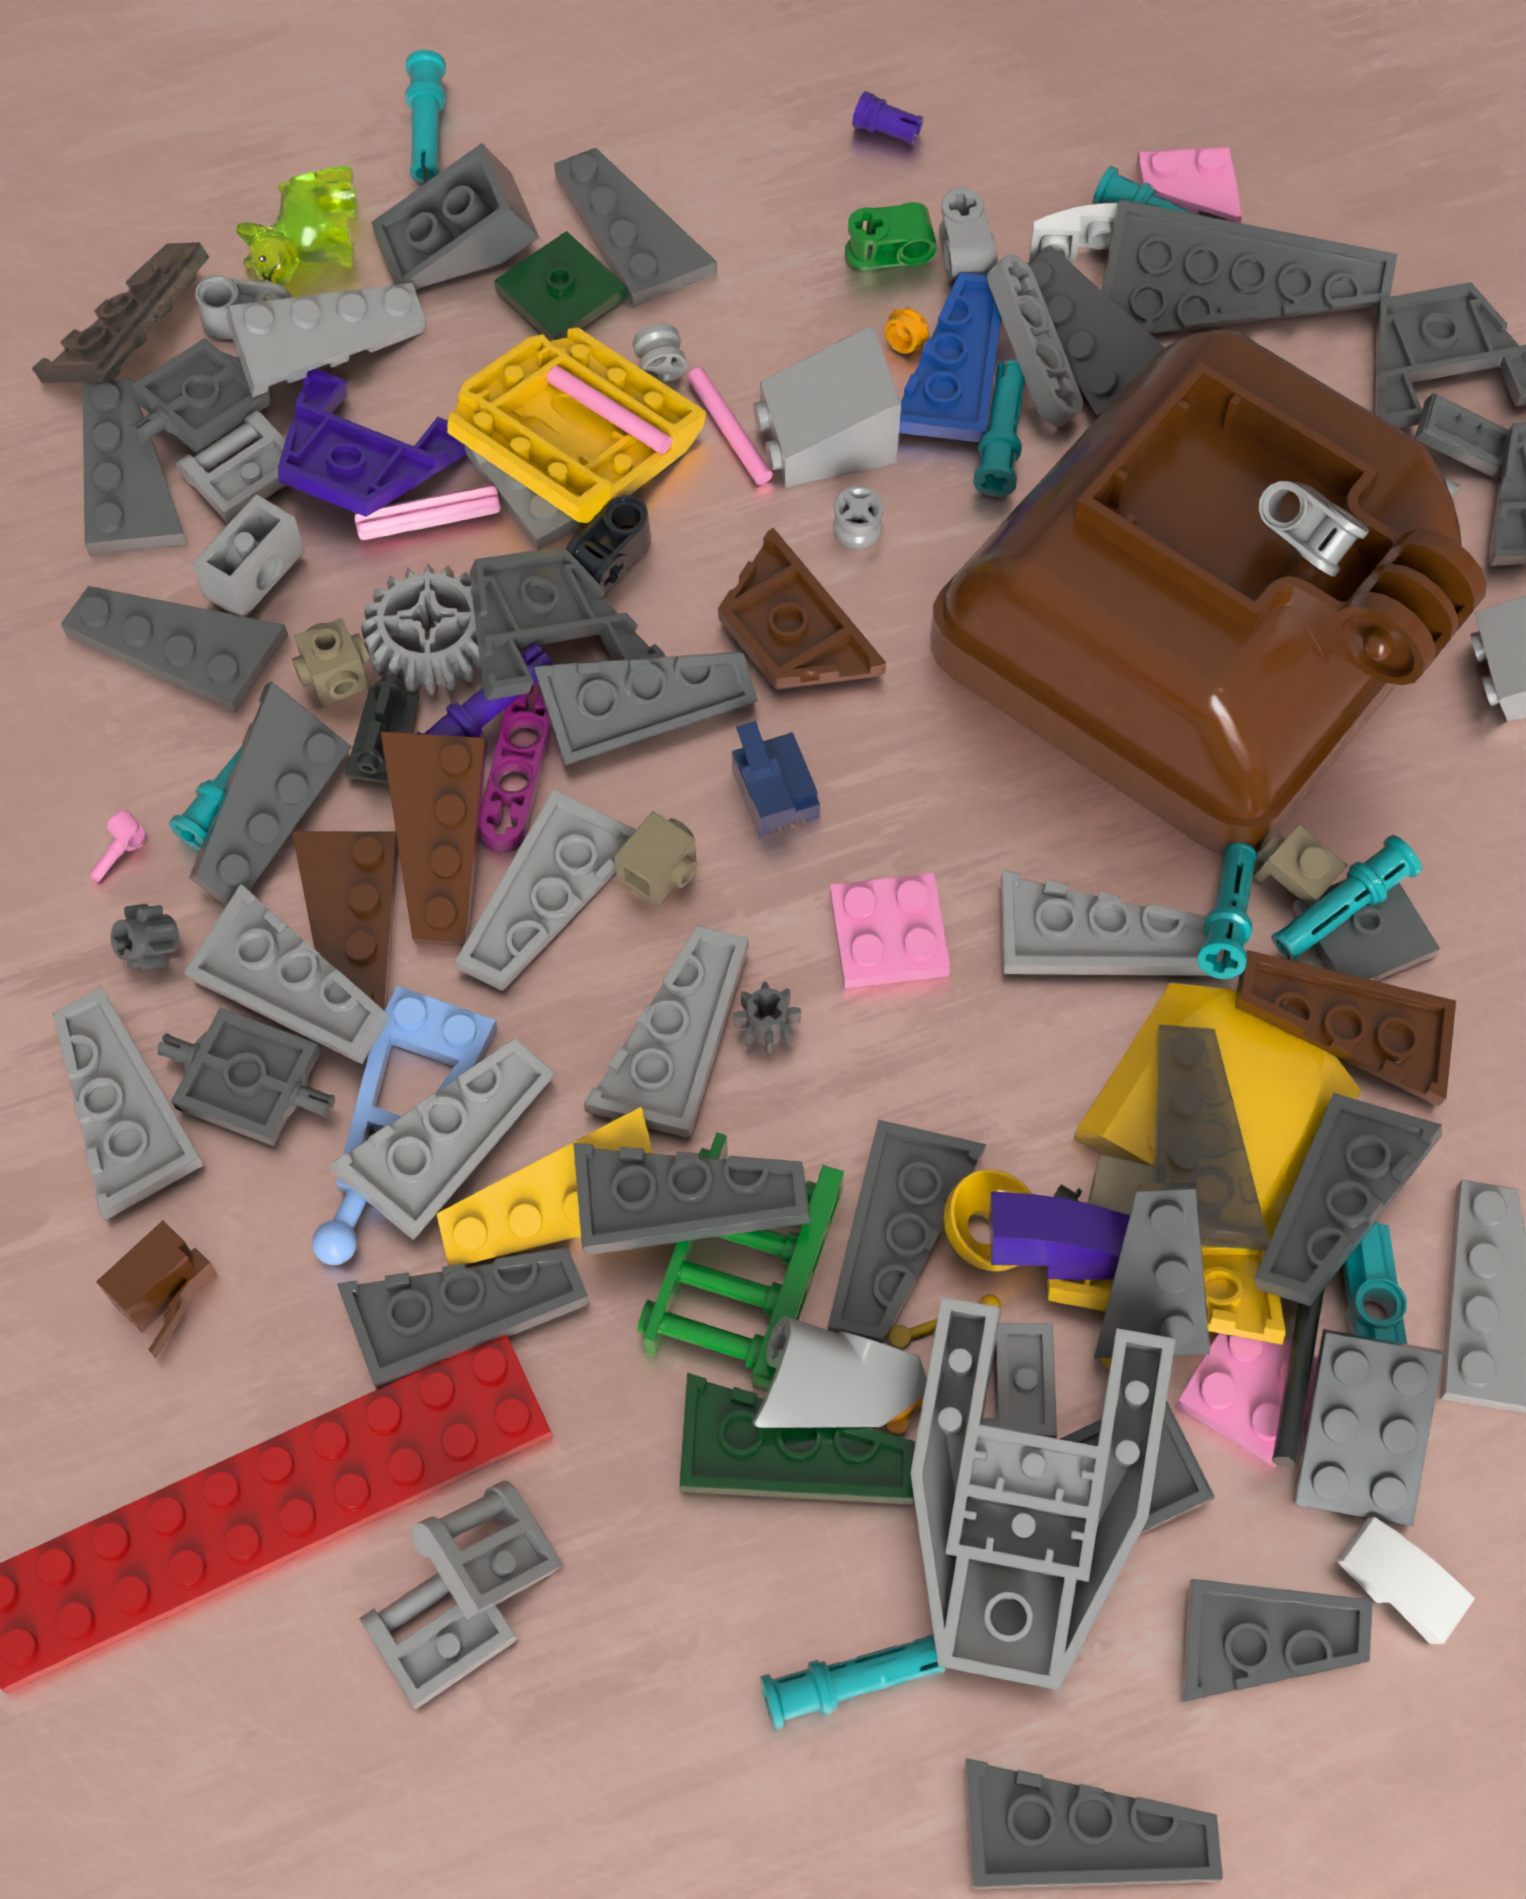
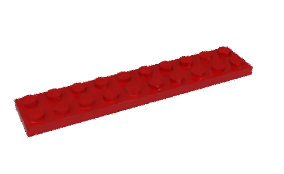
[0,1334,553,1693]

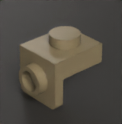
[1253,824,1348,907]

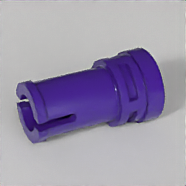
[852,91,924,146]

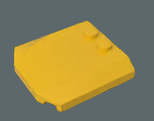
[447,327,706,523]
[1074,983,1361,1240]

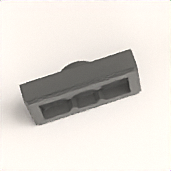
[1414,393,1508,480]

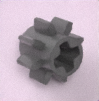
[110,904,179,970]
[733,982,801,1054]

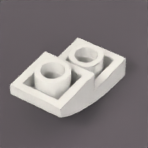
[1029,203,1118,262]
[1337,1517,1475,1644]

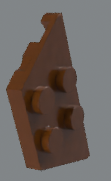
[718,528,886,690]

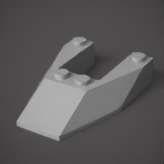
[911,1297,1176,1690]

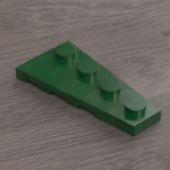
[679,1373,915,1505]

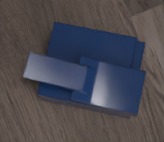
[732,721,820,837]

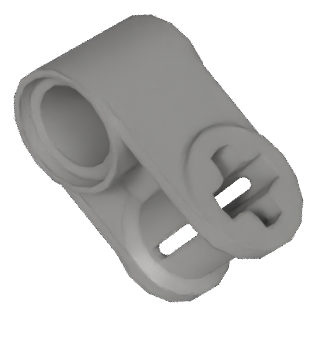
[939,187,998,282]
[195,275,293,340]
[1259,481,1369,577]

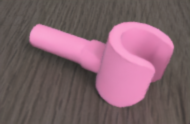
[88,810,146,882]

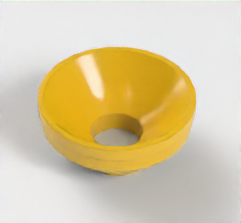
[943,1169,1032,1272]

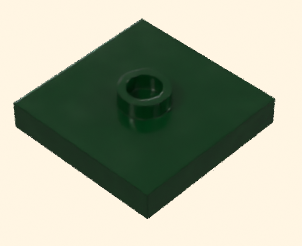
[494,231,628,341]

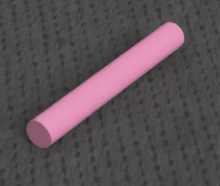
[547,365,672,454]
[687,367,773,485]

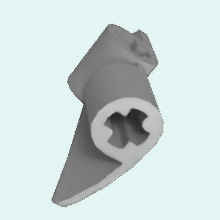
[752,1316,927,1428]

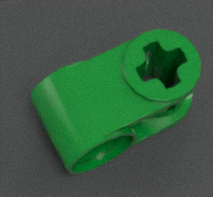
[845,202,938,271]

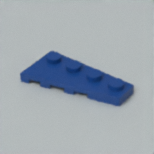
[899,272,1001,442]

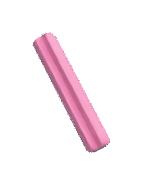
[355,485,500,540]

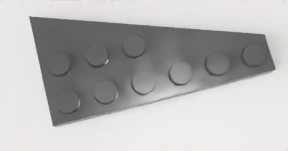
[1101,200,1398,335]

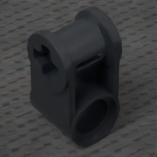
[566,495,652,593]

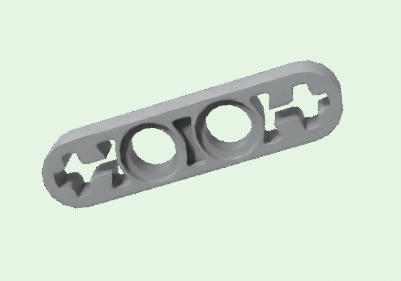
[987,254,1083,427]

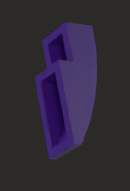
[989,1192,1130,1280]

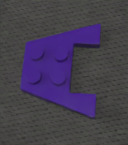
[278,368,466,517]

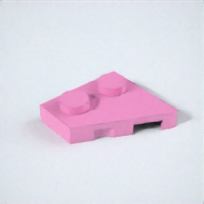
[1136,147,1242,223]

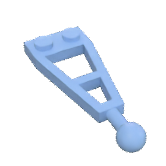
[312,985,497,1265]

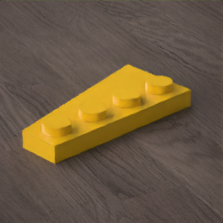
[437,1106,653,1266]
[1044,1239,1286,1345]

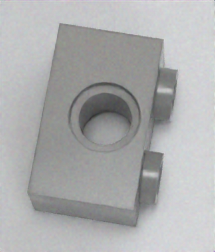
[192,494,305,617]

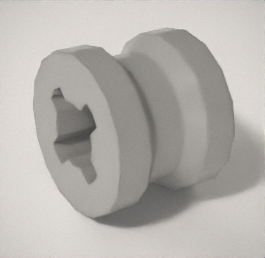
[633,323,687,384]
[833,486,884,549]

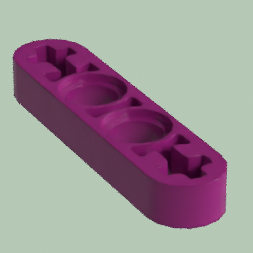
[479,682,552,853]

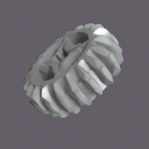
[361,564,481,696]

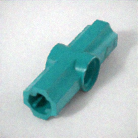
[1342,1221,1407,1344]

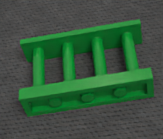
[637,1132,844,1392]

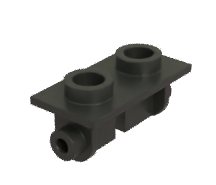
[345,675,420,784]

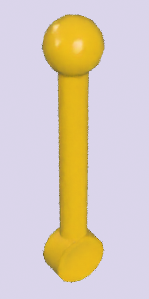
[889,1294,1001,1350]

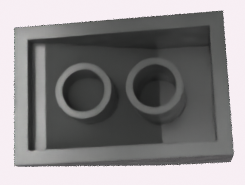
[371,143,540,289]

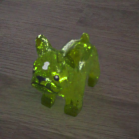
[236,166,357,286]

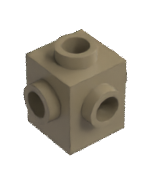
[292,618,370,707]

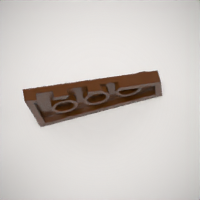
[381,732,487,946]
[292,831,398,1011]
[1235,950,1456,1107]

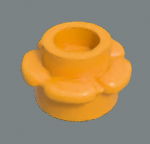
[884,307,929,354]

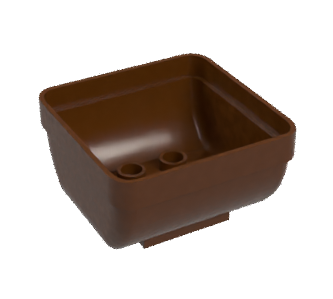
[930,330,1487,855]

